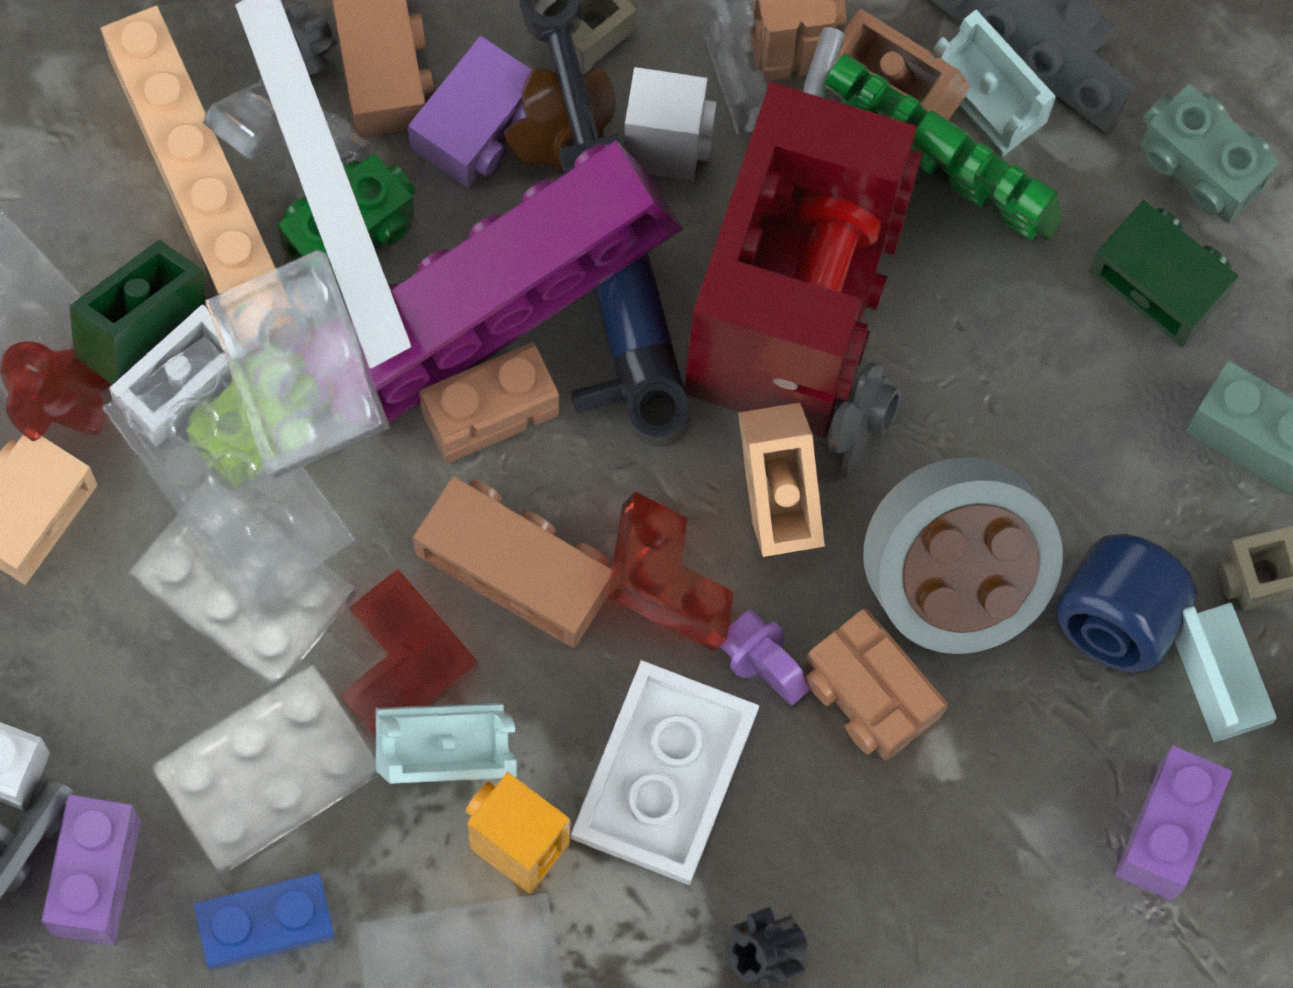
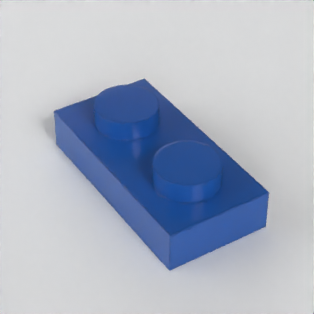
[194,873,335,970]

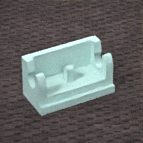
[932,10,1056,157]
[376,703,517,783]

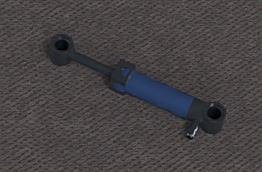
[520,0,690,447]

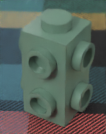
[1140,83,1280,225]

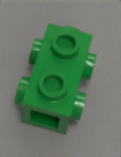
[277,152,416,290]

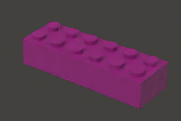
[300,140,683,433]

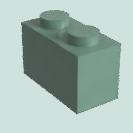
[1185,360,1293,496]

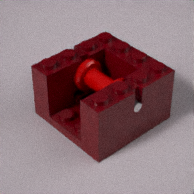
[684,27,923,438]

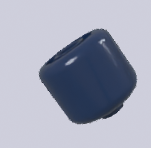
[1056,533,1197,673]

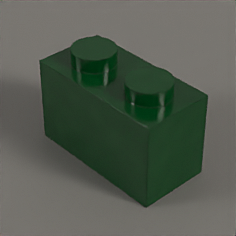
[1089,199,1239,348]
[69,240,205,384]

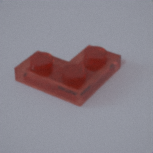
[608,491,733,651]
[340,569,479,741]

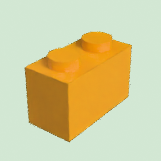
[466,772,570,895]

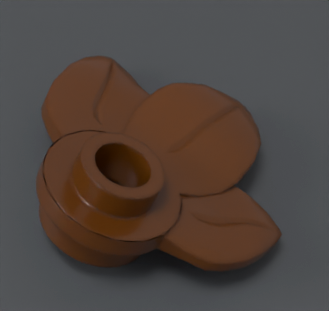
[504,66,616,173]

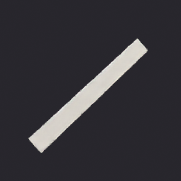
[235,0,411,369]

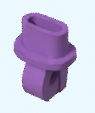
[716,610,810,706]

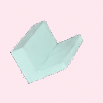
[1175,602,1277,743]

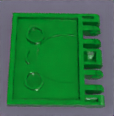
[825,53,1063,241]

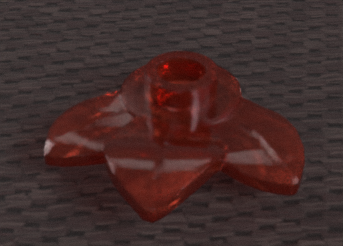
[0,341,113,442]

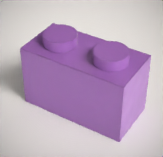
[408,35,532,189]
[1114,745,1233,901]
[41,794,141,946]

